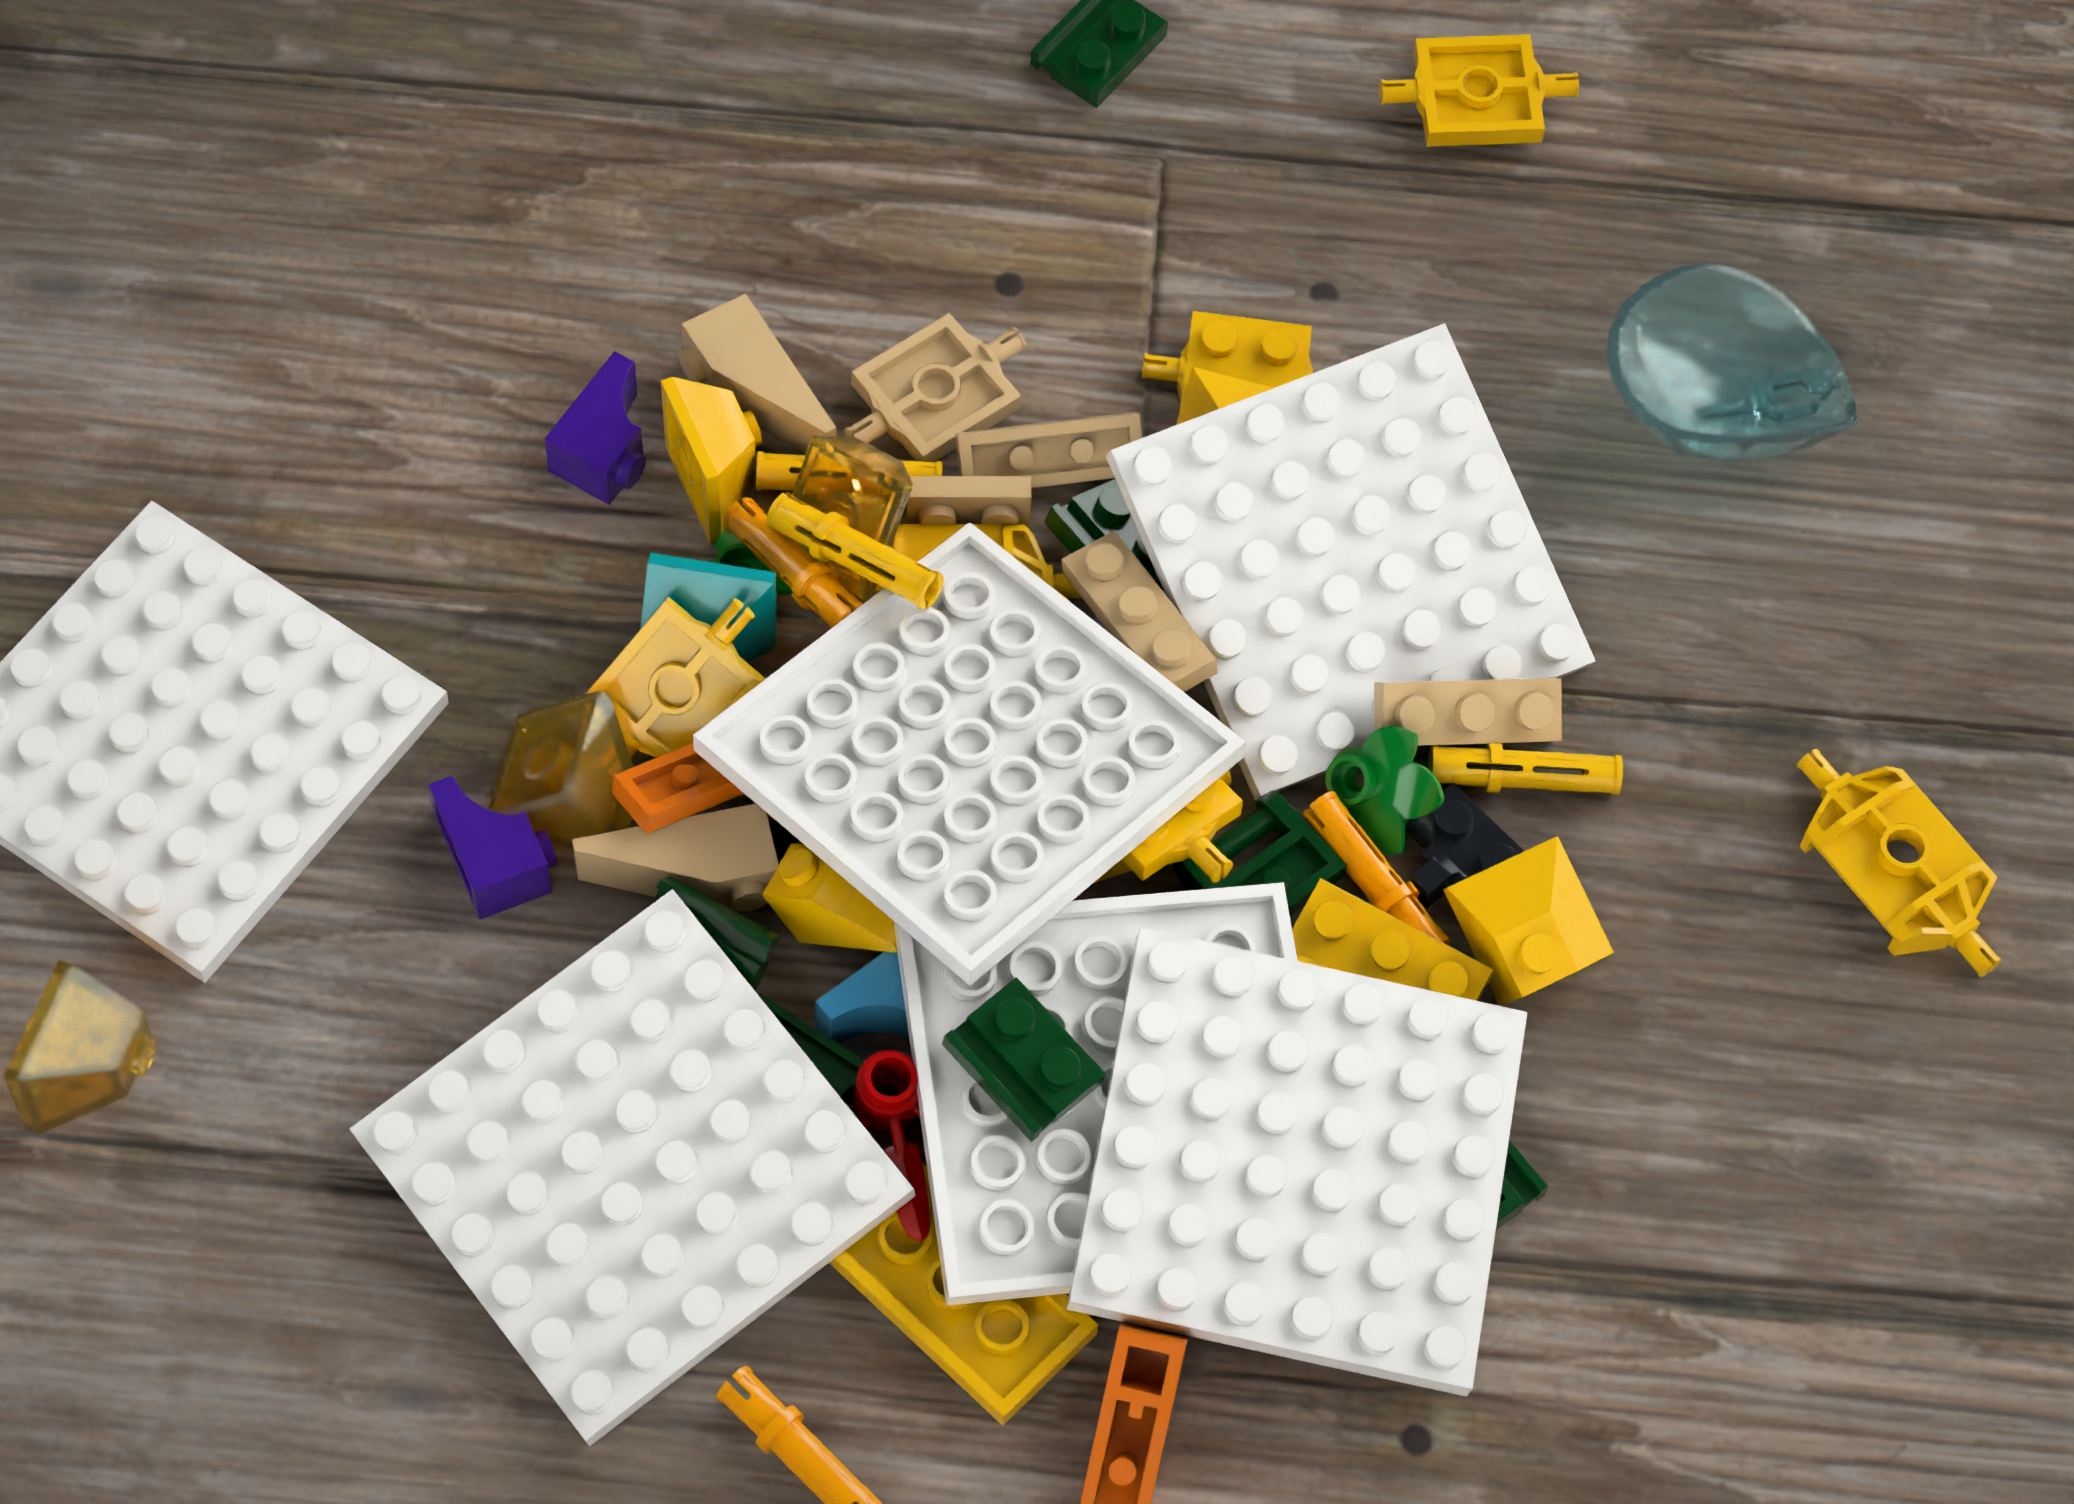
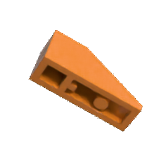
[1080,1322,1189,1504]

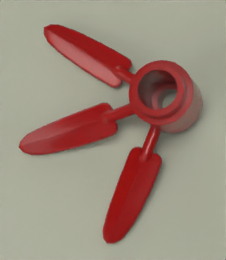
[853,1050,930,1241]

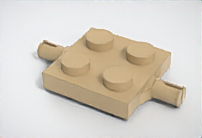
[844,313,1027,462]

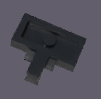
[1405,783,1524,910]

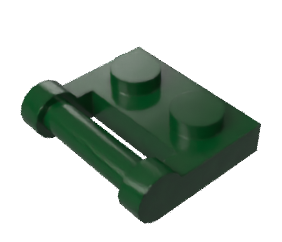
[1173,791,1347,916]

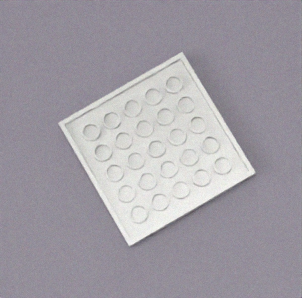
[1106,323,1596,801]
[0,500,449,983]
[693,522,1246,986]
[894,882,1298,1306]
[350,889,916,1447]
[1066,926,1527,1397]

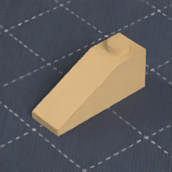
[678,293,837,457]
[572,804,779,911]

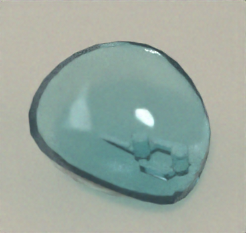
[1607,264,1857,463]

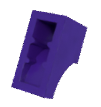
[545,351,646,505]
[428,775,558,920]

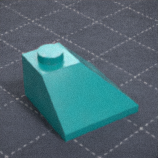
[640,553,778,663]

